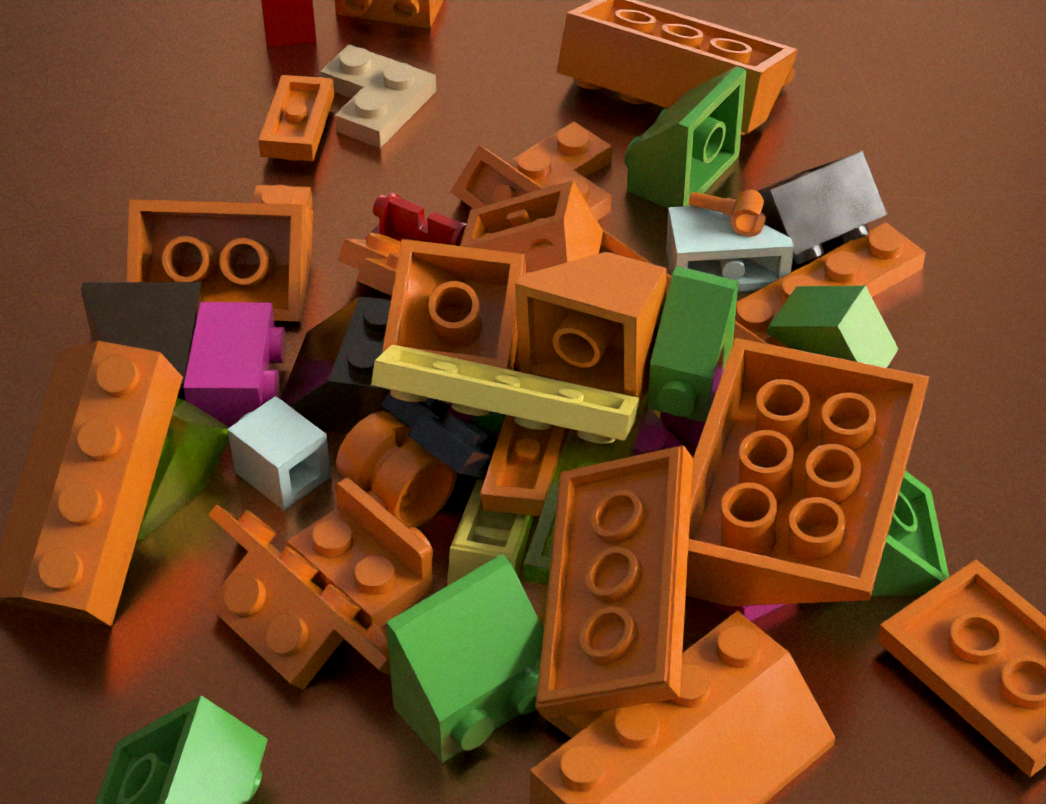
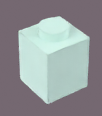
[228,396,331,511]

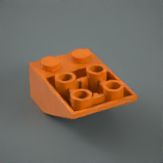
[460,180,603,369]

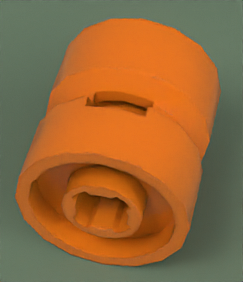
[336,411,457,528]

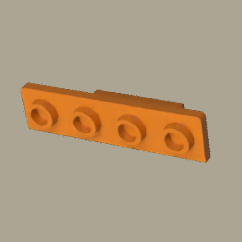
[207,505,391,690]

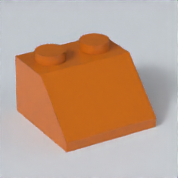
[382,239,526,370]
[515,252,667,409]

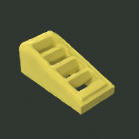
[447,479,534,585]

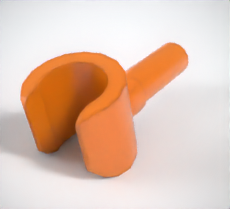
[689,189,766,237]

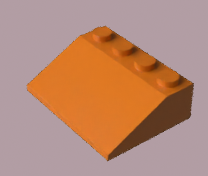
[686,338,929,606]

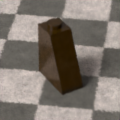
[81,282,204,427]

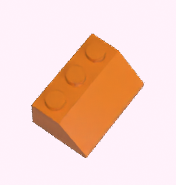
[126,199,313,322]

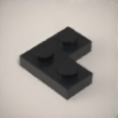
[381,392,498,479]

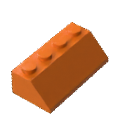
[556,0,798,135]
[0,341,183,627]
[530,611,835,804]

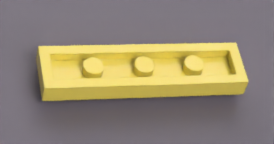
[371,344,639,444]

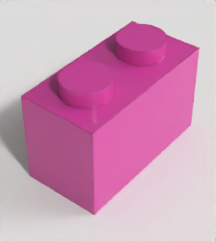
[183,302,286,431]

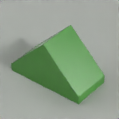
[766,285,899,368]

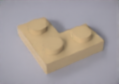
[320,45,436,148]

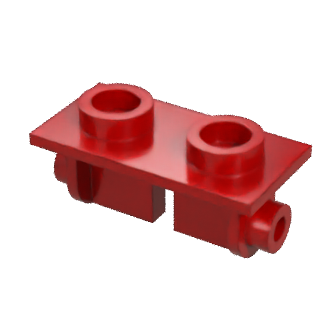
[364,193,467,246]

